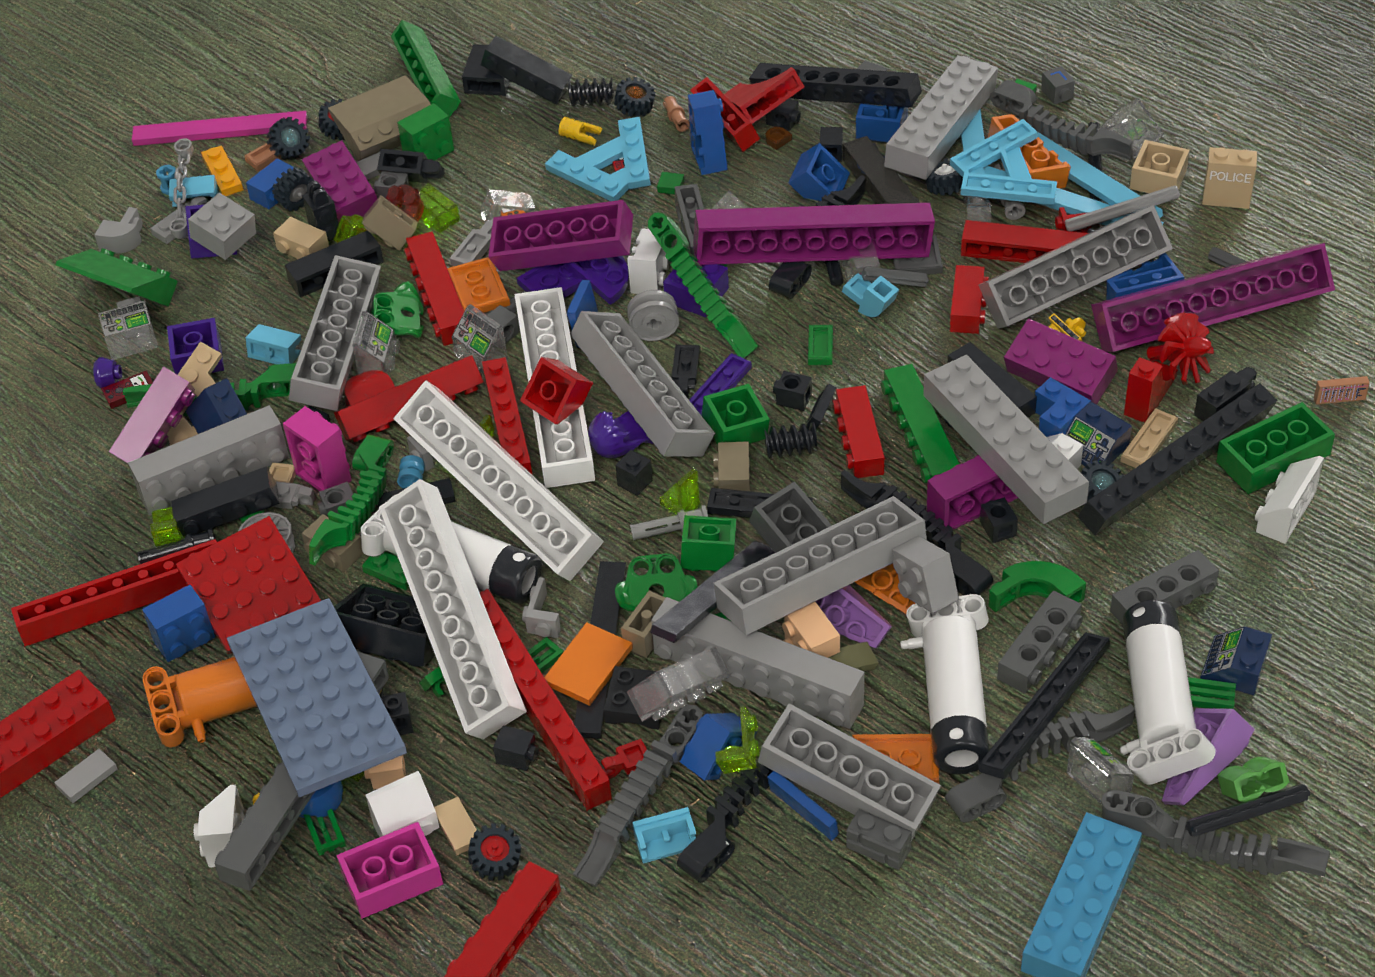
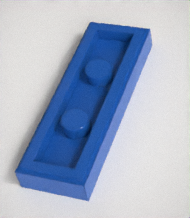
[767,771,839,841]

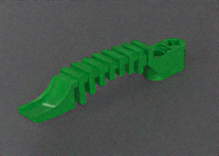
[648,212,759,359]
[123,363,297,416]
[309,434,394,566]

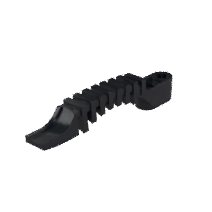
[768,175,866,299]
[841,469,994,596]
[677,720,828,883]

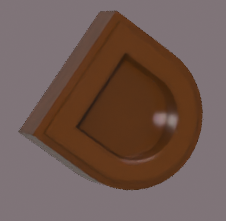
[765,127,792,150]

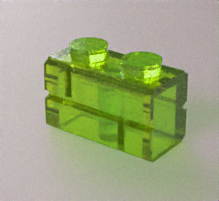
[409,183,460,233]

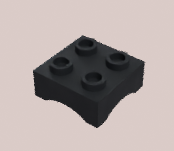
[604,666,670,730]

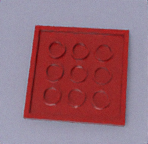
[176,516,321,654]

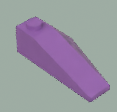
[815,585,892,648]
[1162,708,1255,806]

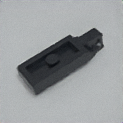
[672,345,700,398]

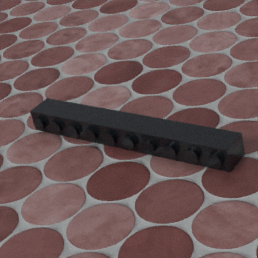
[1078,383,1278,536]

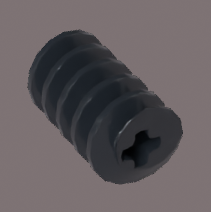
[568,77,614,107]
[764,422,817,458]

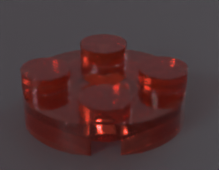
[385,184,424,222]

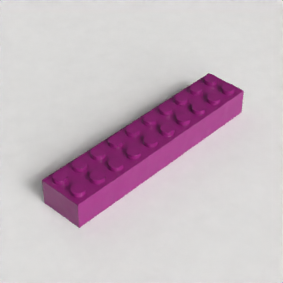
[693,203,935,265]
[1091,243,1335,352]

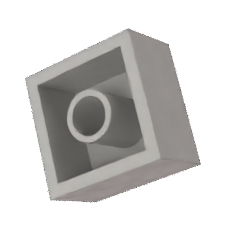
[188,193,256,260]
[892,536,959,613]

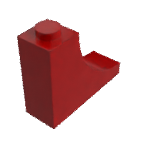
[724,67,804,124]
[1124,357,1178,423]

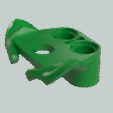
[369,281,424,341]
[615,553,697,612]

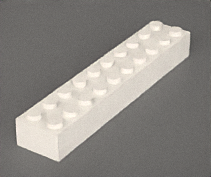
[514,287,595,488]
[393,380,604,581]
[379,479,527,739]

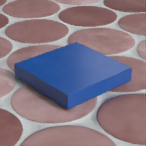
[567,280,598,348]

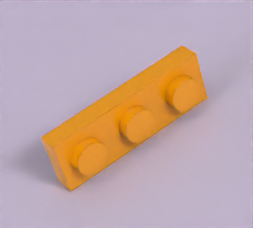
[201,145,244,196]

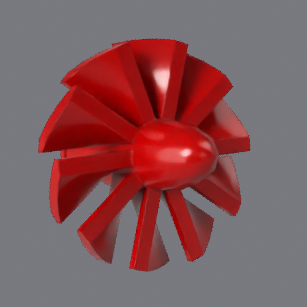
[1147,312,1214,385]

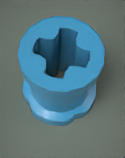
[156,165,176,195]

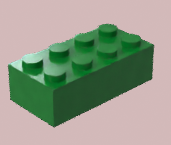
[1216,402,1335,494]

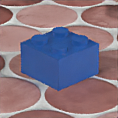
[142,585,215,662]

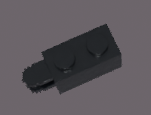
[377,149,445,183]
[302,180,341,242]
[1194,367,1257,421]

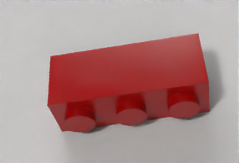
[950,265,989,334]

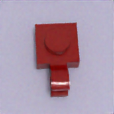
[601,739,647,779]

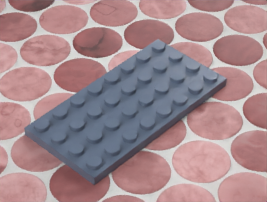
[227,598,407,797]

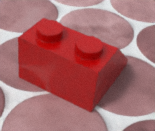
[520,357,593,425]

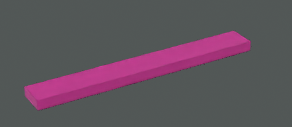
[132,111,307,146]

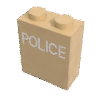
[1202,147,1257,209]

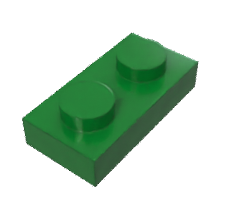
[362,552,409,591]

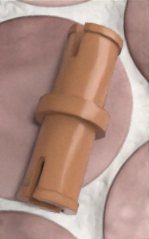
[663,96,690,132]

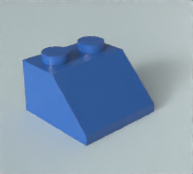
[788,143,850,201]

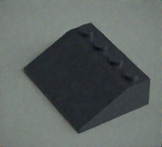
[334,583,435,667]

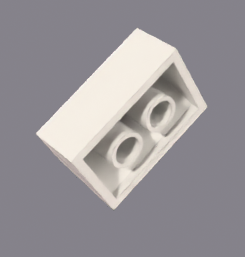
[1255,456,1324,544]

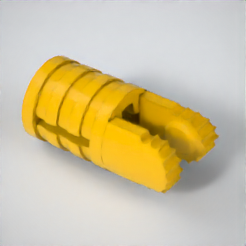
[559,117,602,146]

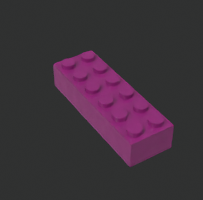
[488,200,633,271]

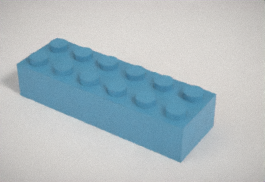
[1021,812,1142,977]

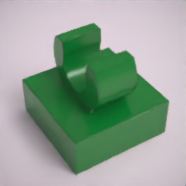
[419,666,447,698]

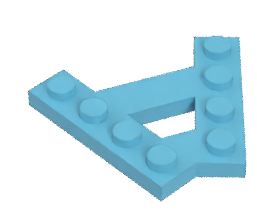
[545,117,651,201]
[950,119,1057,205]

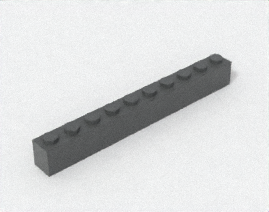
[214,652,389,891]

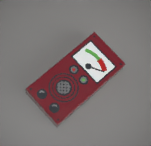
[101,370,153,409]

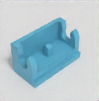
[169,175,219,207]
[246,324,301,364]
[633,807,696,863]

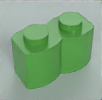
[1217,756,1289,802]

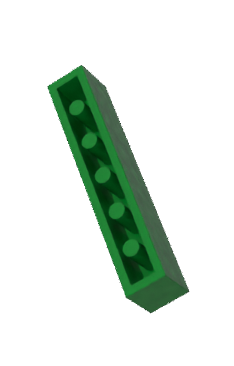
[391,20,461,118]
[881,364,959,484]

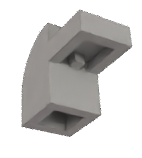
[94,207,143,254]

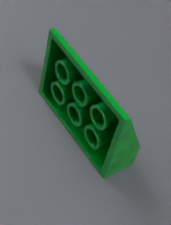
[55,248,178,307]

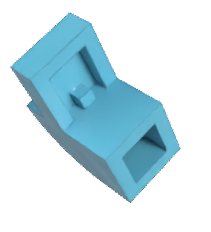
[842,273,899,317]

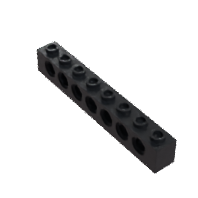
[749,63,922,108]

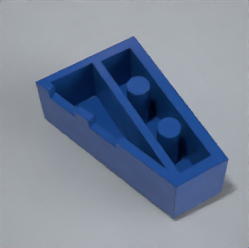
[688,90,728,175]
[1106,253,1184,300]

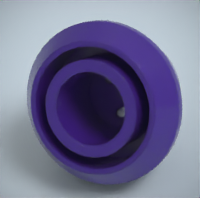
[93,357,122,388]

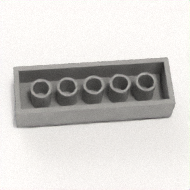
[128,405,290,516]
[758,703,941,841]

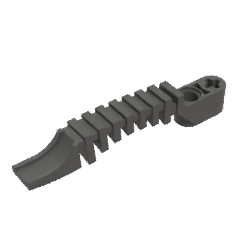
[990,80,1133,160]
[945,704,1135,823]
[573,705,703,888]
[1102,790,1330,877]

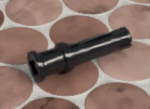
[137,527,217,564]

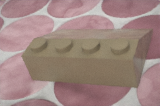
[328,75,431,161]

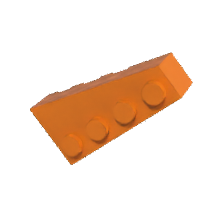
[988,114,1071,189]

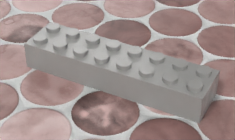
[884,55,998,180]
[979,205,1173,329]
[289,255,381,411]
[570,311,715,457]
[923,354,1089,524]
[713,496,927,635]
[651,597,864,729]

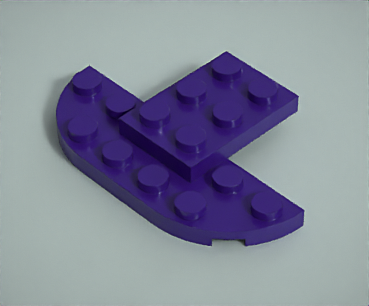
[517,256,629,305]

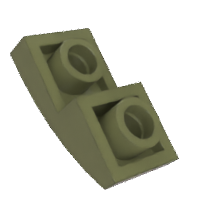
[828,642,879,671]

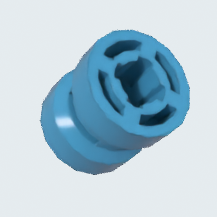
[397,455,425,488]

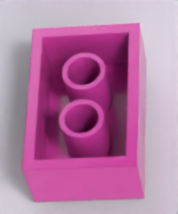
[283,406,352,491]
[336,822,443,919]

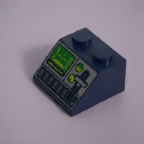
[1065,402,1132,466]
[1200,627,1272,696]

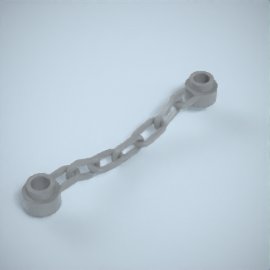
[169,138,194,239]

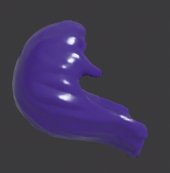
[588,411,654,459]

